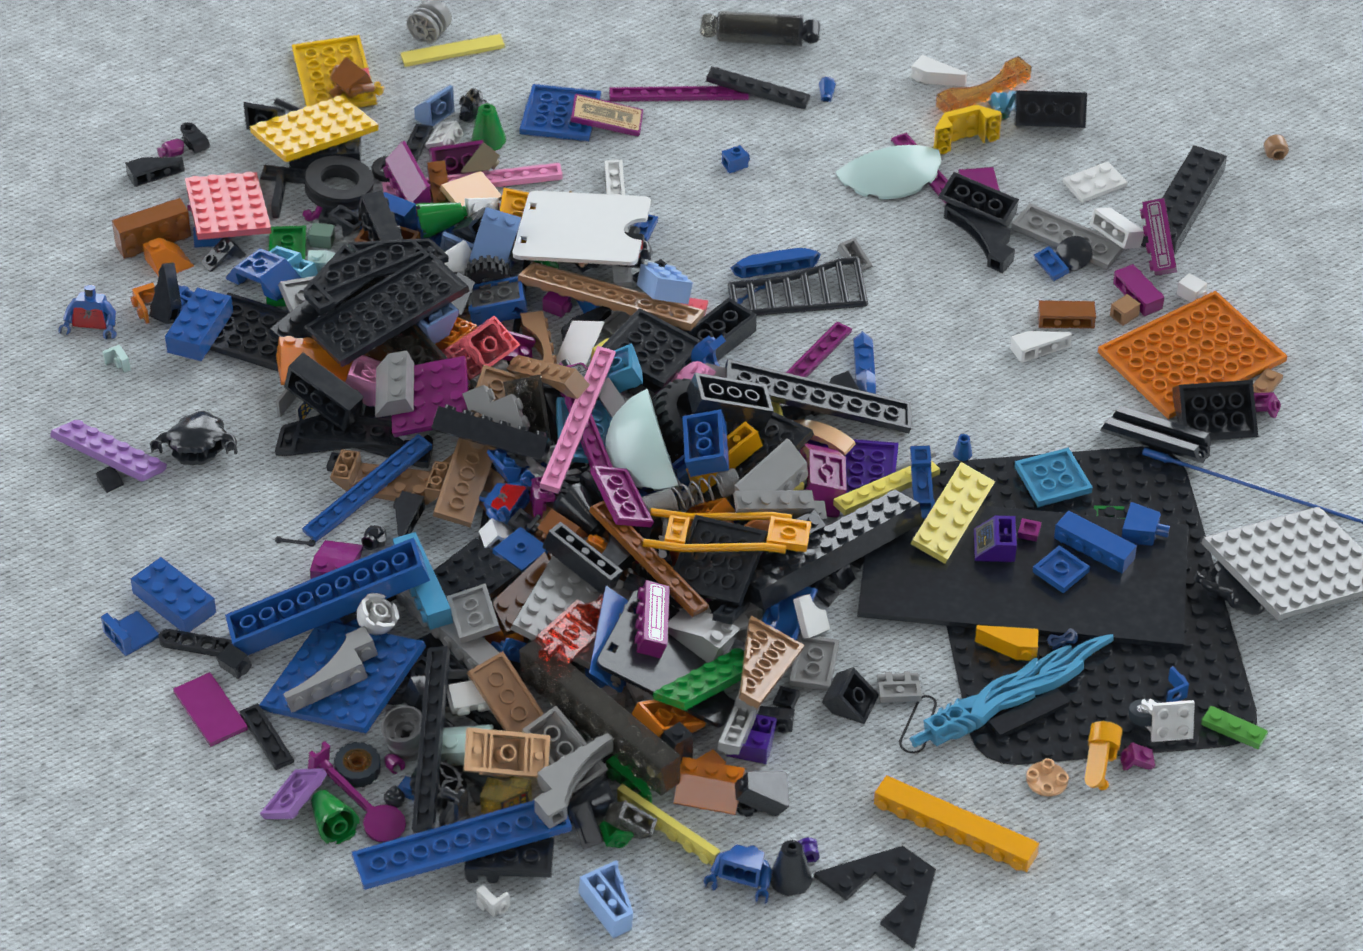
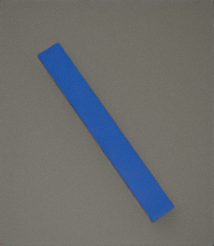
[302,433,432,542]

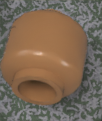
[1264,134,1289,160]

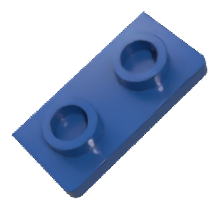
[491,638,540,666]

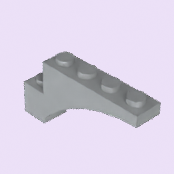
[462,385,542,467]
[733,490,827,523]
[283,626,378,713]
[534,733,613,829]

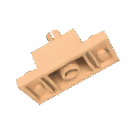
[464,728,550,779]

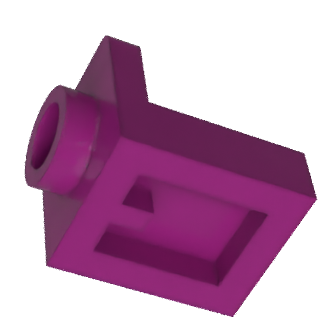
[1254,392,1281,418]

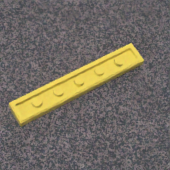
[400,34,505,67]

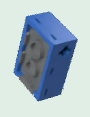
[467,276,528,326]

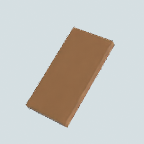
[467,651,544,733]

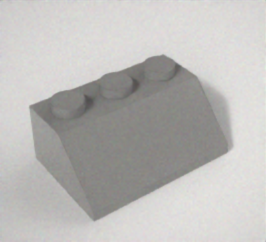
[375,351,414,418]

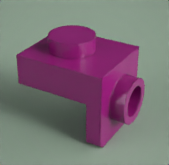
[1120,743,1155,771]

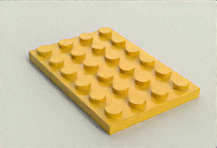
[291,35,377,108]
[250,95,379,162]

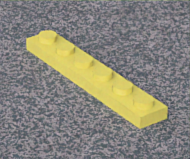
[833,461,940,516]
[617,784,720,866]

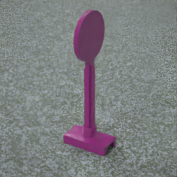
[308,741,406,843]

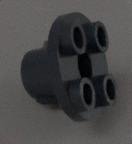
[459,88,487,123]

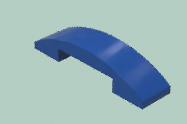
[910,445,935,519]

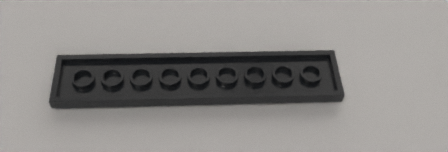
[725,359,911,434]

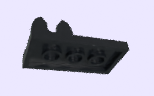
[464,838,554,884]

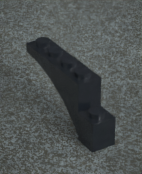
[944,203,1015,274]

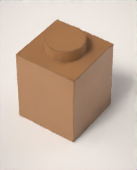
[1110,294,1140,326]

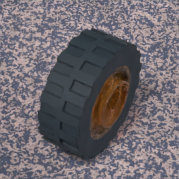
[334,742,381,788]

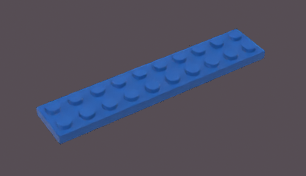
[351,801,572,890]

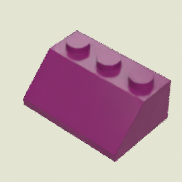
[428,140,483,175]

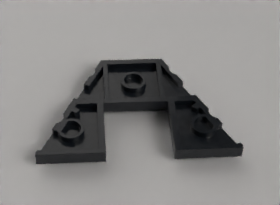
[814,845,936,949]

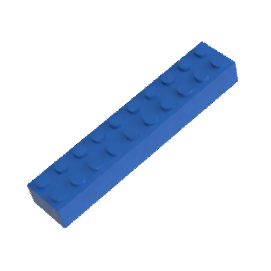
[225,537,430,655]

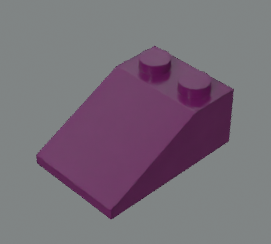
[310,540,364,579]

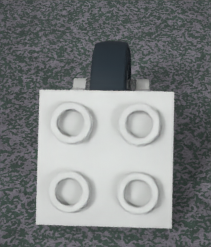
[1129,699,1195,742]

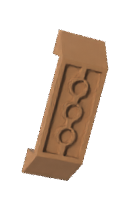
[330,449,450,505]

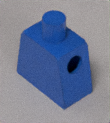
[1121,502,1170,545]

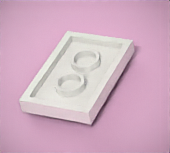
[1063,162,1128,203]

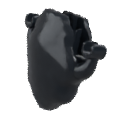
[150,411,238,465]
[1193,560,1265,615]

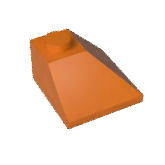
[142,238,194,277]

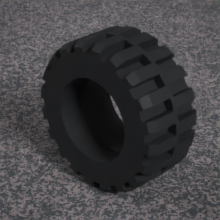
[652,378,693,455]

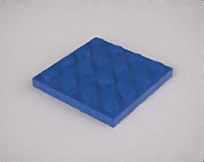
[520,84,601,141]

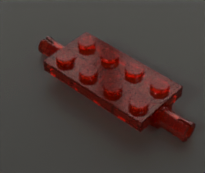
[534,594,604,665]

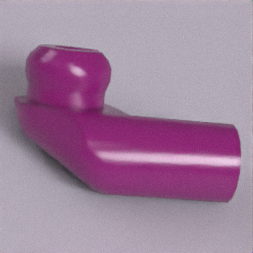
[302,206,323,222]

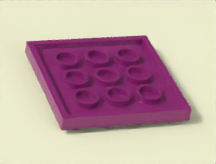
[392,356,469,437]

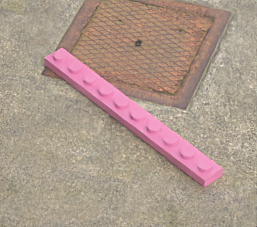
[382,163,563,196]
[539,346,616,494]

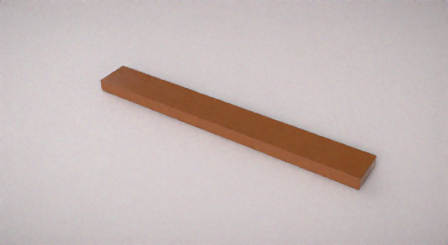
[589,501,709,617]

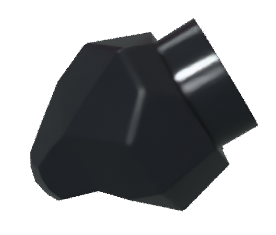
[361,525,386,550]

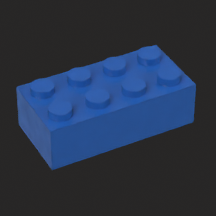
[165,287,233,362]
[130,557,217,632]

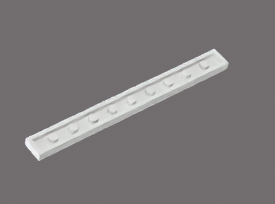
[605,160,632,287]

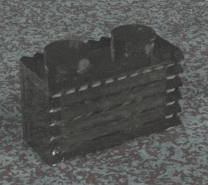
[604,800,657,840]

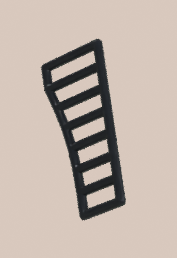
[728,257,868,316]

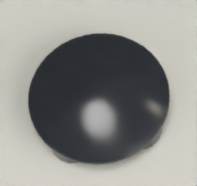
[1056,236,1093,271]

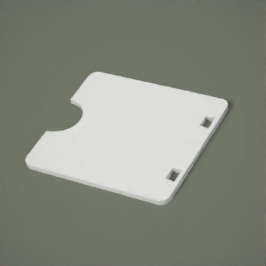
[513,191,651,266]

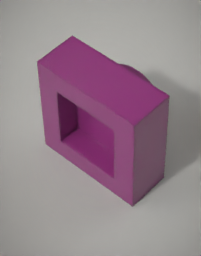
[1017,518,1042,542]

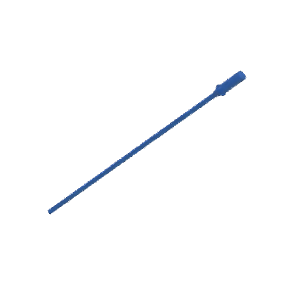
[1142,448,1363,524]

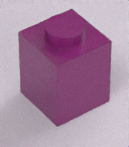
[542,291,572,318]

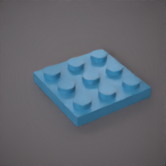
[1014,447,1093,507]

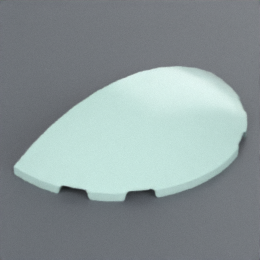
[836,145,941,199]
[606,389,679,491]

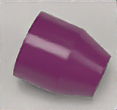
[384,753,406,775]

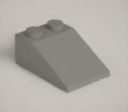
[668,608,740,663]

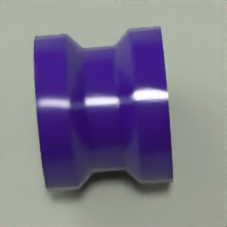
[798,837,820,863]

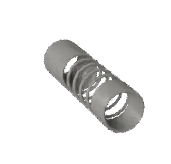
[641,468,740,520]

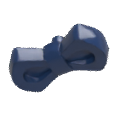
[1047,628,1078,650]

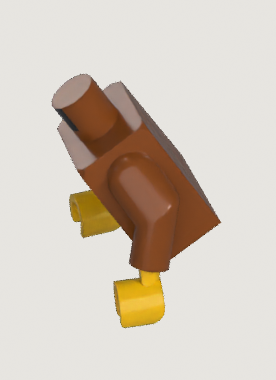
[329,57,384,99]

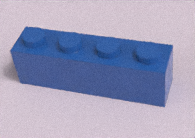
[1054,511,1137,573]

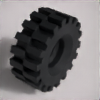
[464,255,511,285]

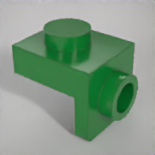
[599,821,634,848]

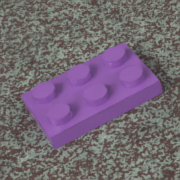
[260,768,327,820]

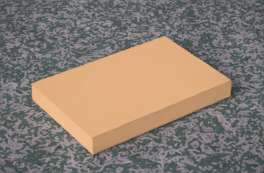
[440,171,502,206]

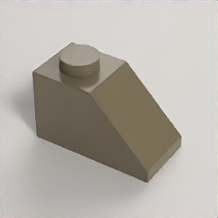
[460,142,500,174]

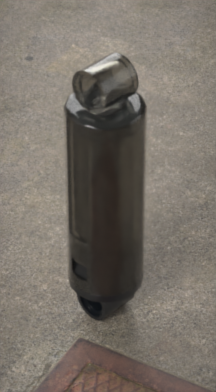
[700,11,820,46]

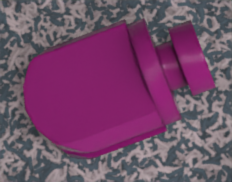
[157,138,184,157]

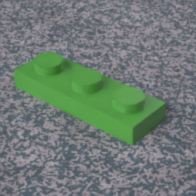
[1201,706,1268,750]

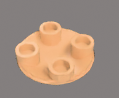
[1026,758,1069,797]

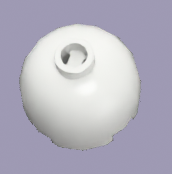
[357,593,399,635]

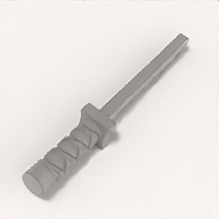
[659,518,668,558]

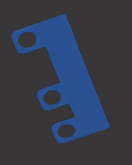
[589,586,636,693]

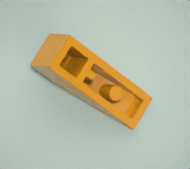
[975,625,1038,661]

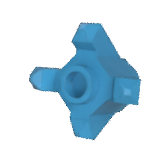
[988,91,1015,119]

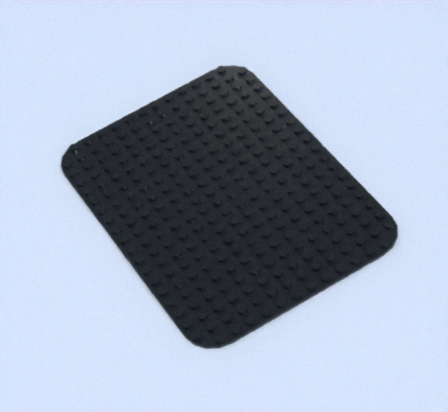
[932,446,1257,765]

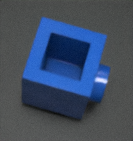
[721,145,750,174]

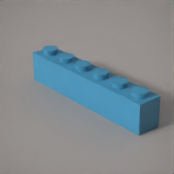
[393,532,453,630]

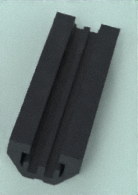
[1100,406,1211,464]

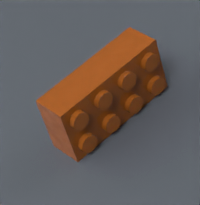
[112,198,192,259]

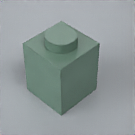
[307,222,336,249]

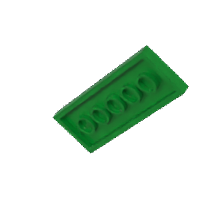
[266,225,307,307]
[653,648,745,710]

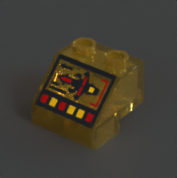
[480,775,532,815]

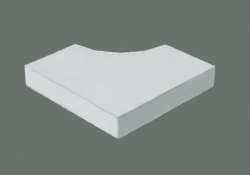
[793,594,830,639]

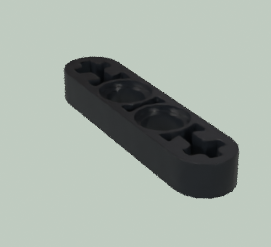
[159,629,234,657]

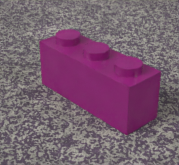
[1113,264,1165,317]

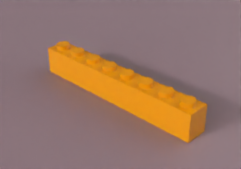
[874,775,1040,872]

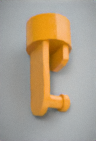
[1084,721,1122,791]

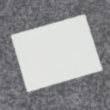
[556,321,604,365]

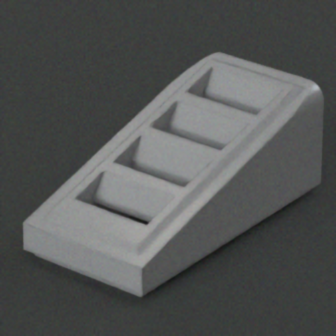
[837,237,873,271]

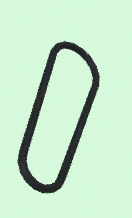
[899,695,937,754]

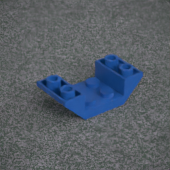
[226,248,301,301]
[487,448,547,491]

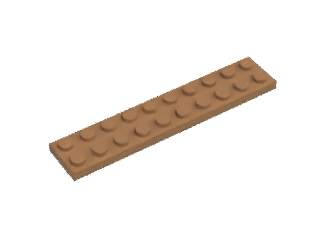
[518,262,705,331]
[433,365,520,528]

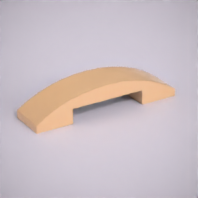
[794,419,855,456]

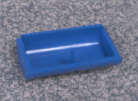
[762,587,818,640]

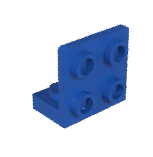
[100,611,159,656]

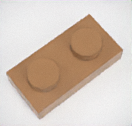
[1253,368,1283,393]

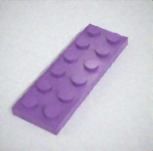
[50,420,167,482]

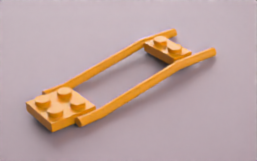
[643,508,811,554]

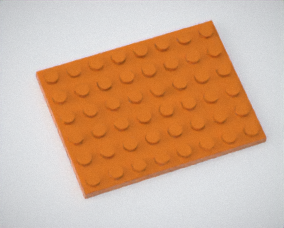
[1097,290,1287,420]

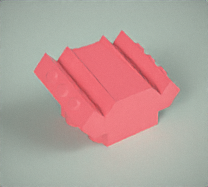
[445,316,520,379]

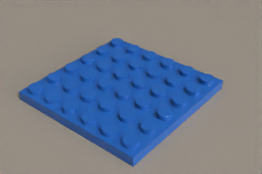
[259,622,426,734]

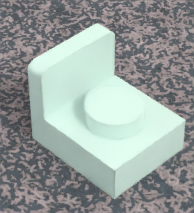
[102,344,131,373]

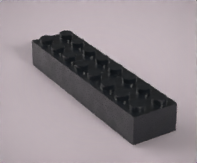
[1141,145,1227,255]
[627,298,757,400]

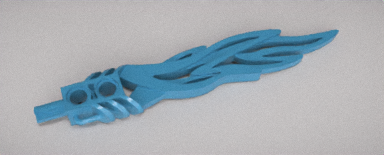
[909,634,1114,748]

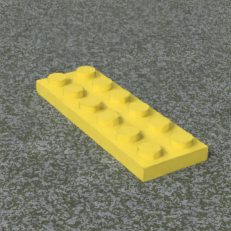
[911,462,995,564]

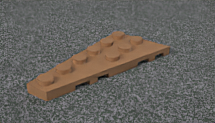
[739,616,805,709]

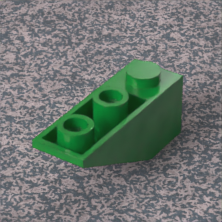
[606,747,652,803]

